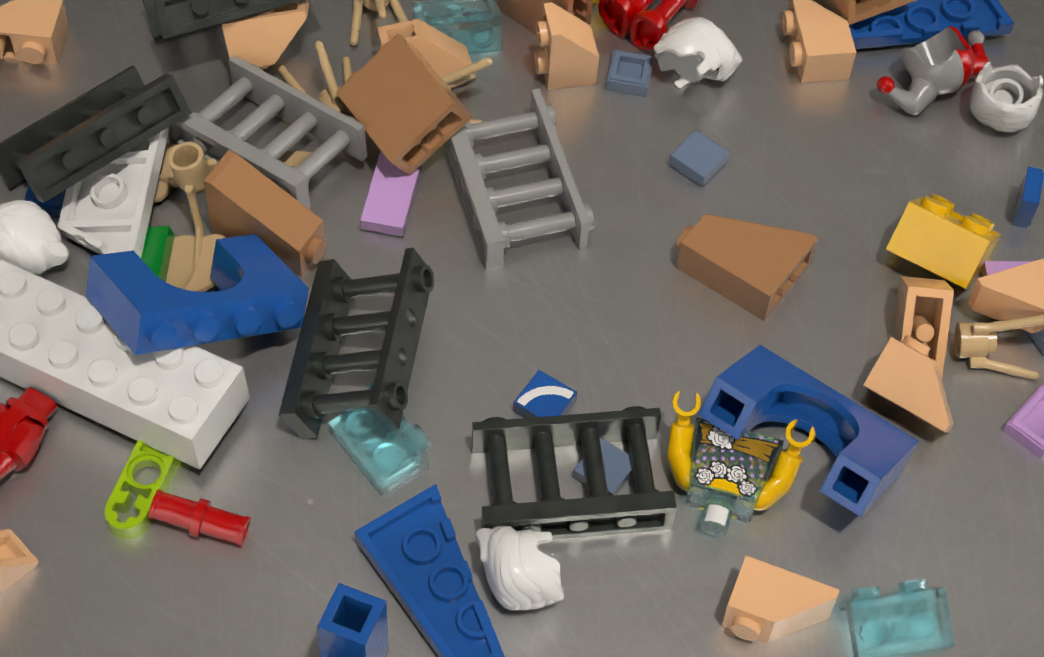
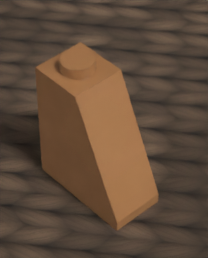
[204,150,327,277]
[675,214,818,321]

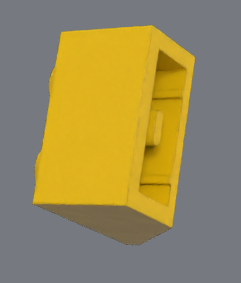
[886,194,1001,289]

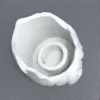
[654,17,743,90]
[970,62,1043,132]
[0,200,69,275]
[475,526,564,610]

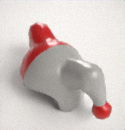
[877,26,989,115]

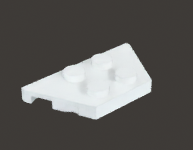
[57,127,170,258]

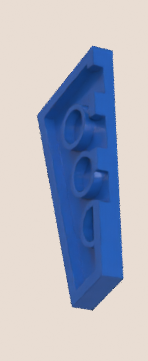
[849,0,1014,49]
[355,484,505,657]

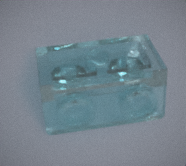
[412,0,503,55]
[328,382,431,498]
[838,579,955,657]

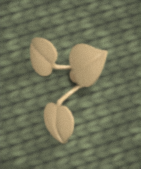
[153,142,313,292]

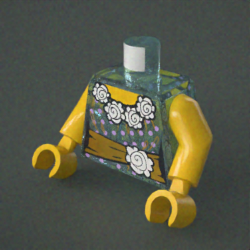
[667,390,816,536]

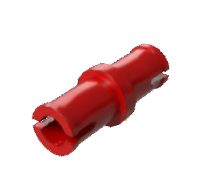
[148,489,251,547]

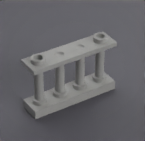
[168,55,367,209]
[444,88,594,270]

